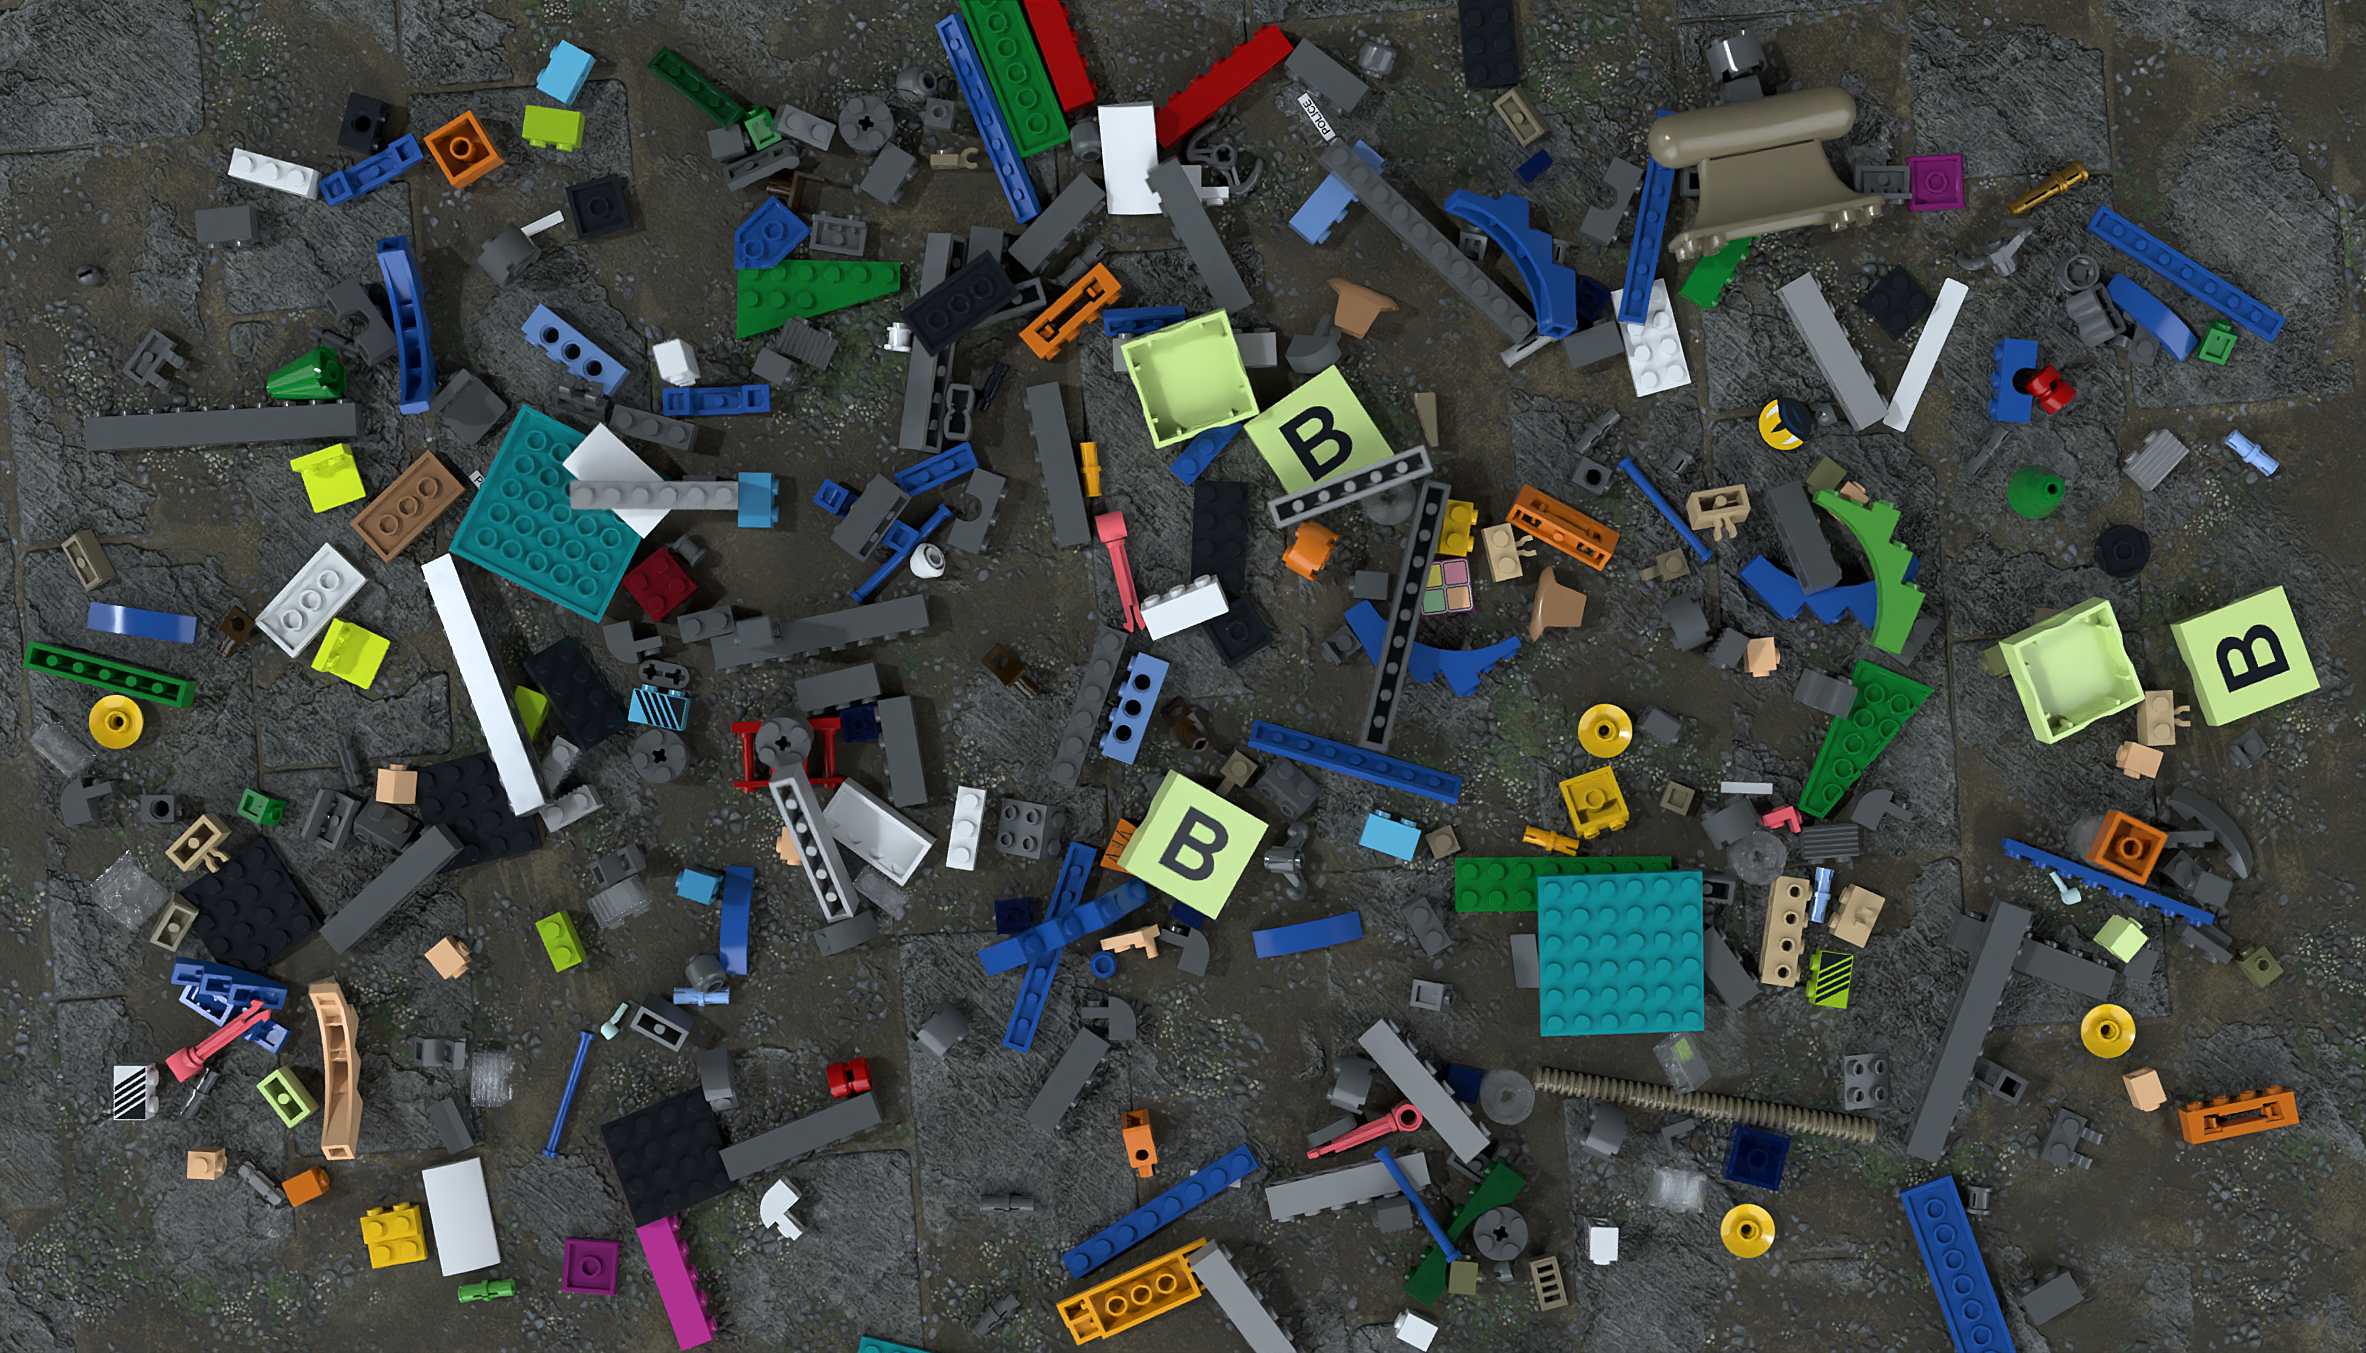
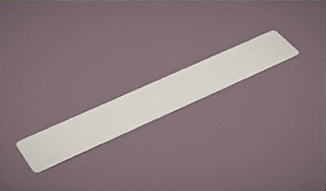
[1883,278,1968,432]

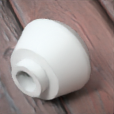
[910,543,945,578]

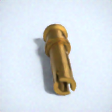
[2006,159,2088,218]

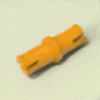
[1079,442,1102,497]
[1523,825,1580,857]

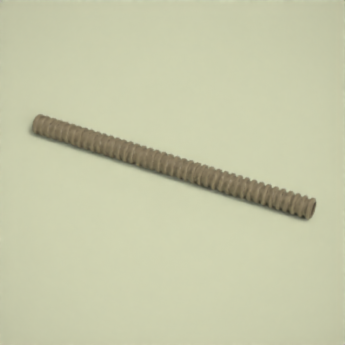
[1533,1066,1877,1143]

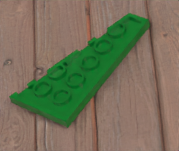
[736,260,902,341]
[1796,658,1935,819]

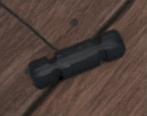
[974,361,1009,413]

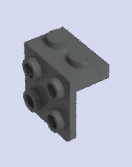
[429,368,508,445]
[996,798,1065,860]

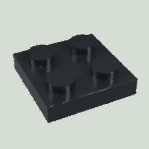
[565,173,633,241]
[1858,264,1936,342]
[1201,595,1274,669]

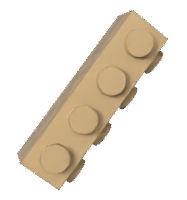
[1757,873,1812,987]

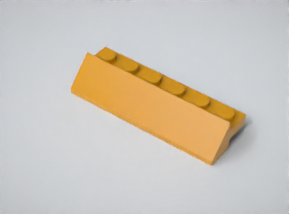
[1056,1237,1208,1345]

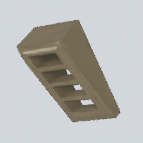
[1413,392,1439,448]
[1528,1252,1568,1311]

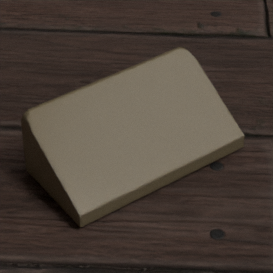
[1493,85,1550,147]
[61,529,116,592]
[149,892,199,952]

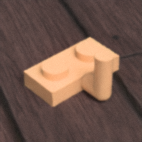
[1100,925,1160,958]

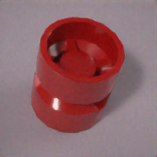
[2024,363,2077,415]
[827,1056,872,1099]

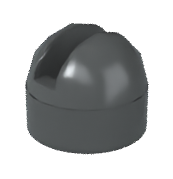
[75,264,100,286]
[1815,402,1838,426]
[1493,1260,1515,1282]

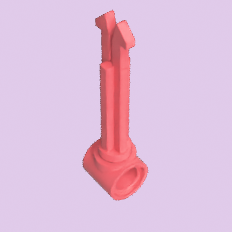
[1095,510,1146,632]
[165,999,271,1083]
[1307,1100,1422,1159]

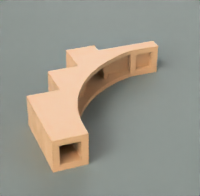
[309,982,363,1160]

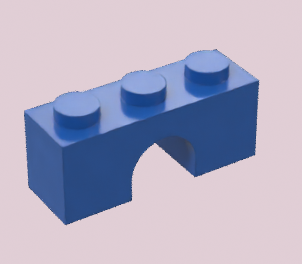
[1988,338,2038,424]

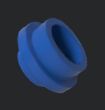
[1090,951,1117,978]

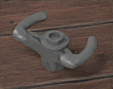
[1184,121,1264,197]
[1956,218,2034,277]
[1264,820,1309,901]

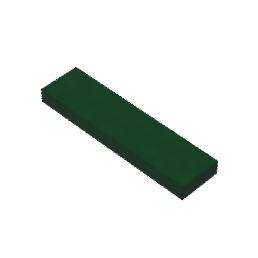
[646,46,745,131]

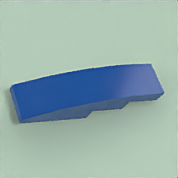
[171,956,288,1010]
[179,985,293,1054]

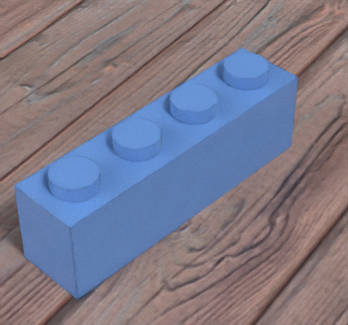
[1288,139,1385,246]

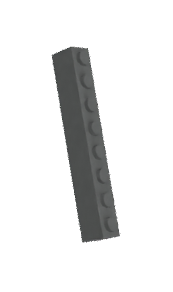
[898,233,970,454]
[710,594,931,674]

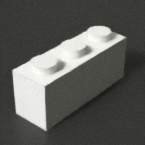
[228,148,323,200]
[653,339,701,388]
[1141,575,1229,641]
[946,785,988,871]

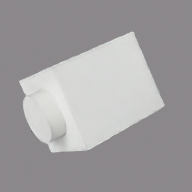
[1394,1307,1438,1352]

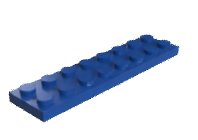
[1898,1173,2016,1353]

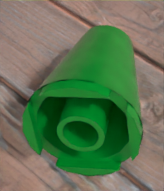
[266,344,347,400]
[2007,465,2065,519]

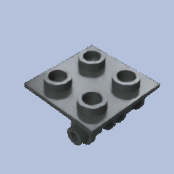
[1839,1052,1889,1110]

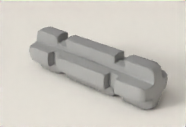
[238,1161,286,1206]

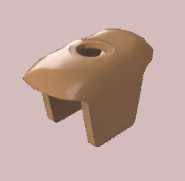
[1326,277,1399,339]
[1529,565,1586,641]

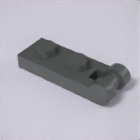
[722,140,800,192]

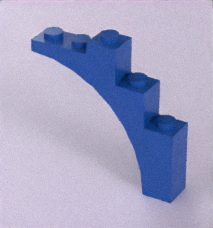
[1444,189,1576,339]
[377,235,439,415]
[1736,555,1921,629]
[1342,599,1522,698]
[977,876,1152,977]

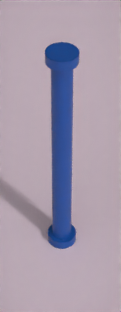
[1617,455,1714,563]
[850,503,953,605]
[542,1030,596,1158]
[1374,1145,1462,1263]

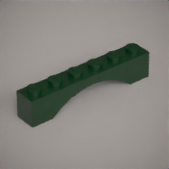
[1402,1155,1527,1308]

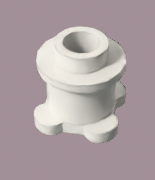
[884,323,913,353]

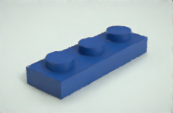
[1103,305,1185,336]
[1169,421,1243,486]
[894,441,980,497]

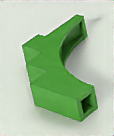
[1812,488,1925,655]

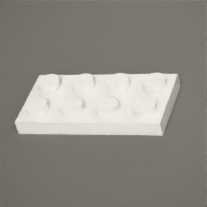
[1610,278,1691,398]
[255,542,369,658]

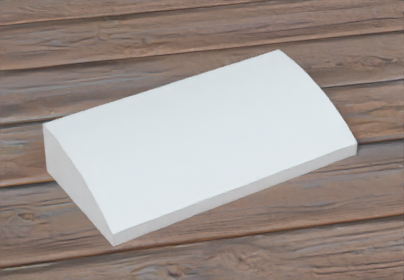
[1098,101,1162,214]
[562,423,671,539]
[823,777,937,886]
[422,1157,501,1277]

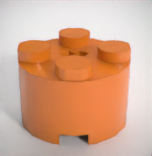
[1282,519,1340,582]

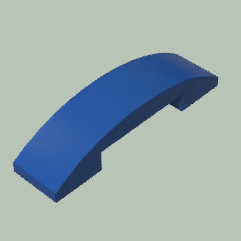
[318,132,425,207]
[2105,272,2198,363]
[663,384,771,416]
[812,478,920,556]
[87,601,199,644]
[720,865,755,975]
[1252,910,1363,958]

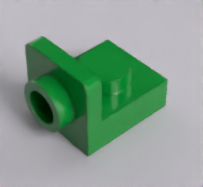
[740,104,782,151]
[2197,319,2238,365]
[237,788,286,826]

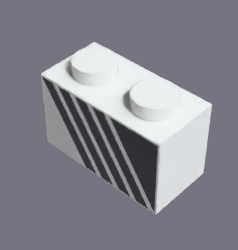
[114,1062,159,1120]
[1583,1217,1618,1265]

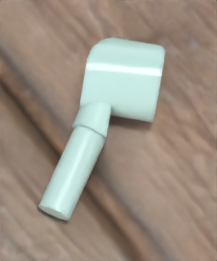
[2050,871,2081,905]
[601,1003,628,1040]

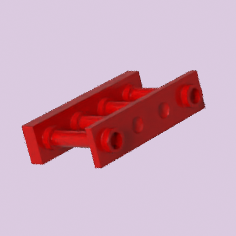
[731,717,846,792]

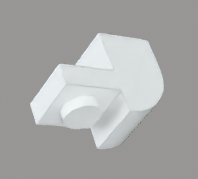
[1181,165,1229,206]
[760,1175,805,1241]

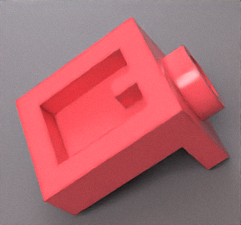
[1759,804,1802,833]

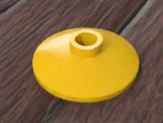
[89,695,144,749]
[1578,704,1632,758]
[2081,1004,2136,1058]
[1720,1204,1775,1258]

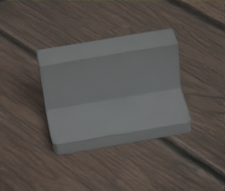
[1510,931,1539,988]
[428,1093,480,1155]

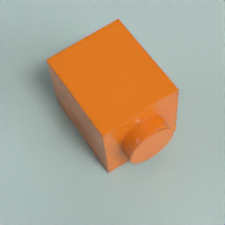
[282,1165,330,1208]

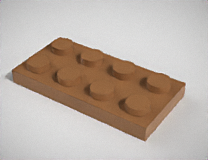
[349,450,468,563]

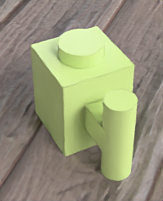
[2093,914,2148,963]

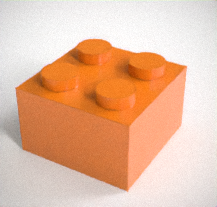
[423,110,505,190]
[2085,809,2168,885]

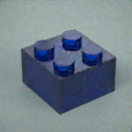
[1720,1121,1791,1192]

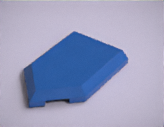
[734,195,812,269]

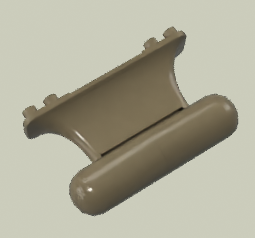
[1648,85,1885,262]

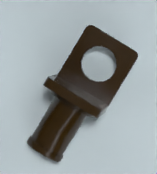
[767,171,832,212]
[217,606,259,658]
[981,643,1039,700]
[1160,697,1208,753]

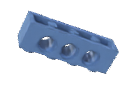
[521,303,631,397]
[1099,652,1170,765]

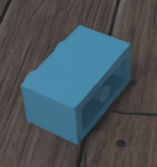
[738,472,779,528]
[675,865,725,905]

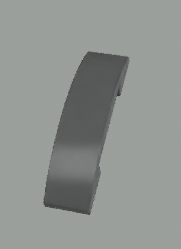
[2168,786,2254,879]

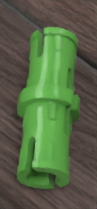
[458,1278,516,1303]

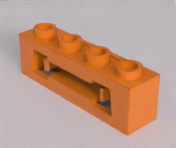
[1019,262,1122,361]
[1505,483,1620,571]
[2178,1085,2299,1145]

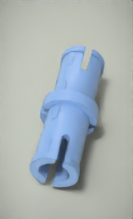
[2224,429,2279,476]
[1808,867,1834,923]
[674,986,729,1006]

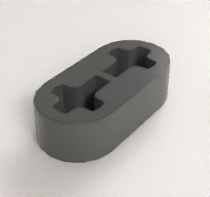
[639,660,691,689]
[1306,1112,1358,1147]

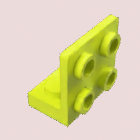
[290,443,367,513]
[311,618,391,689]

